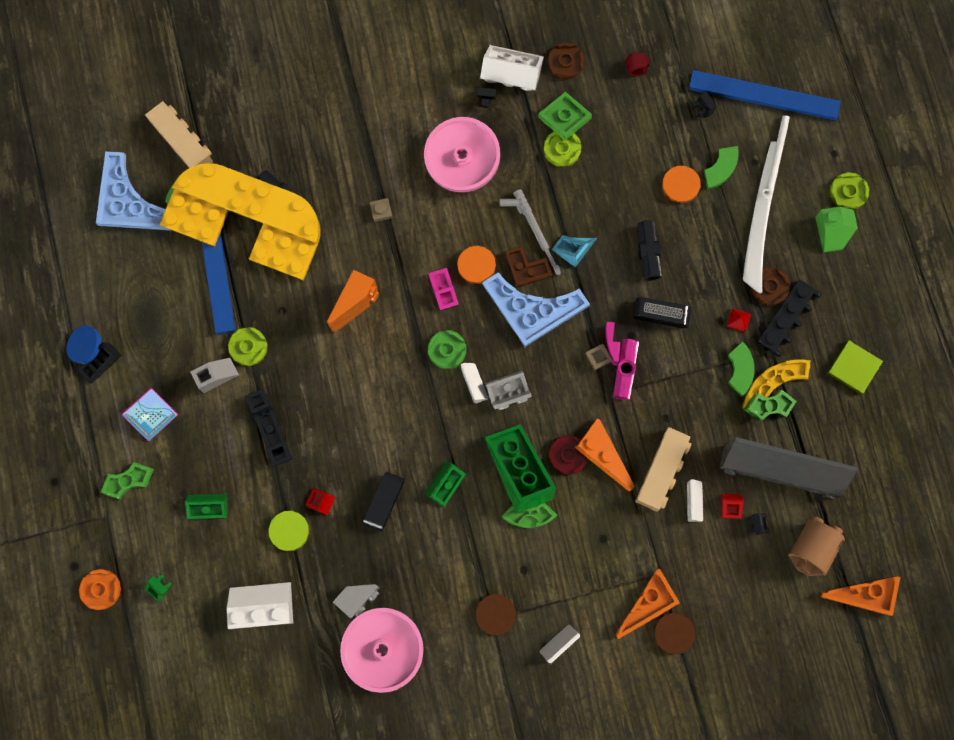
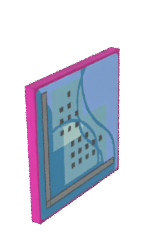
[121,387,178,441]

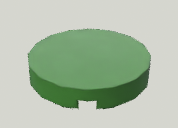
[428,330,466,369]

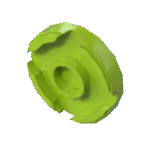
[544,131,581,167]
[830,172,869,210]
[228,327,268,366]
[269,511,309,551]

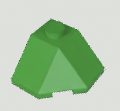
[815,207,858,253]

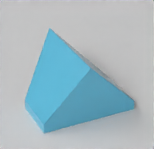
[552,235,597,267]

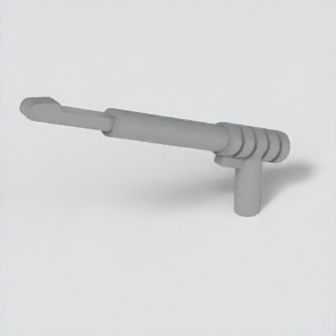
[500,189,561,276]

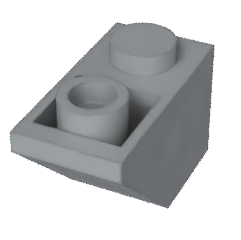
[191,358,239,393]
[333,584,380,619]

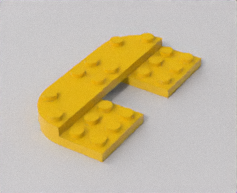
[160,163,320,281]

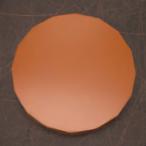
[662,166,701,203]
[457,246,496,284]
[79,569,121,610]

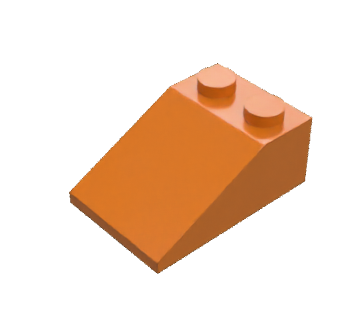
[327,270,379,332]

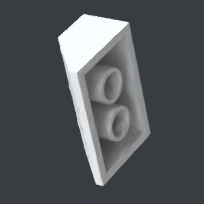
[480,45,544,91]
[227,582,293,629]

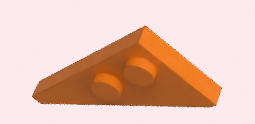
[575,418,635,491]
[615,569,680,639]
[820,576,900,616]

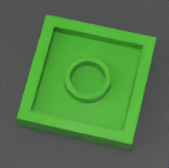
[538,92,592,141]

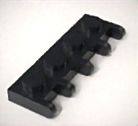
[757,279,822,357]

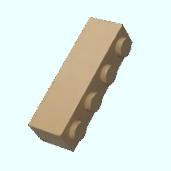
[145,101,213,168]
[635,427,692,512]

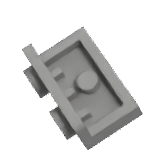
[485,371,532,410]

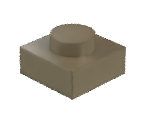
[370,198,393,222]
[585,344,612,371]

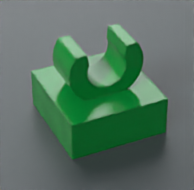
[145,575,172,603]

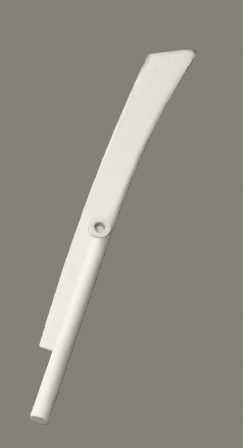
[743,116,790,293]

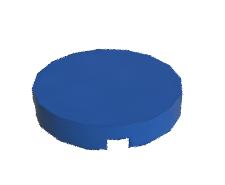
[67,325,101,364]

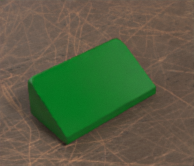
[425,461,466,507]
[185,494,228,519]

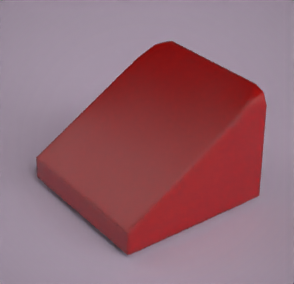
[305,488,335,515]
[721,494,744,519]

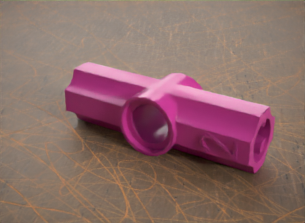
[613,339,639,400]

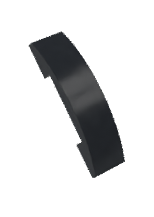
[245,388,292,467]

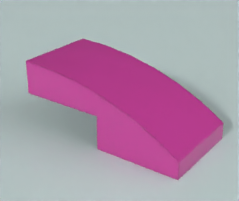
[428,268,458,310]
[605,322,621,366]

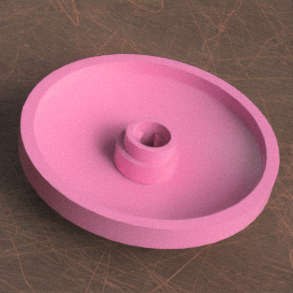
[424,117,500,192]
[340,608,423,693]

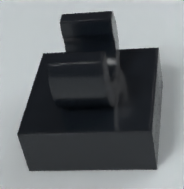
[477,87,497,107]
[692,91,716,117]
[745,513,770,535]

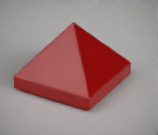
[727,308,751,332]

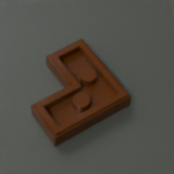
[504,246,553,288]

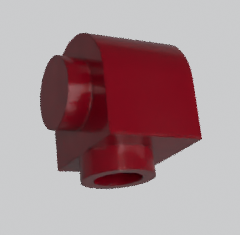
[625,52,650,77]

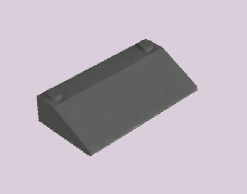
[719,437,858,500]

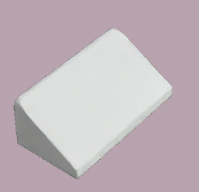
[461,363,488,404]
[687,479,703,522]
[540,625,580,663]

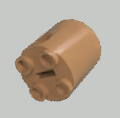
[789,516,845,576]

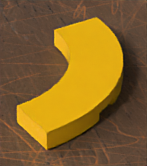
[743,360,811,408]

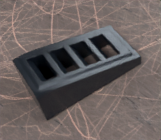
[78,342,122,384]

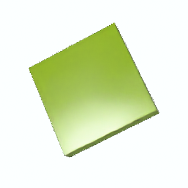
[827,340,883,395]

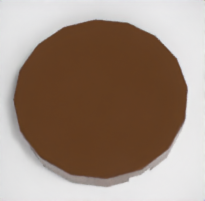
[547,42,585,80]
[751,267,790,306]
[476,594,516,635]
[654,613,695,654]

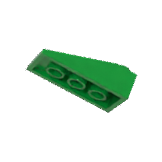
[485,424,556,514]

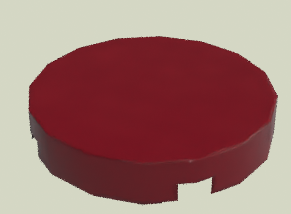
[548,436,588,475]

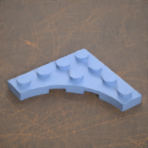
[96,151,170,230]
[482,272,590,347]

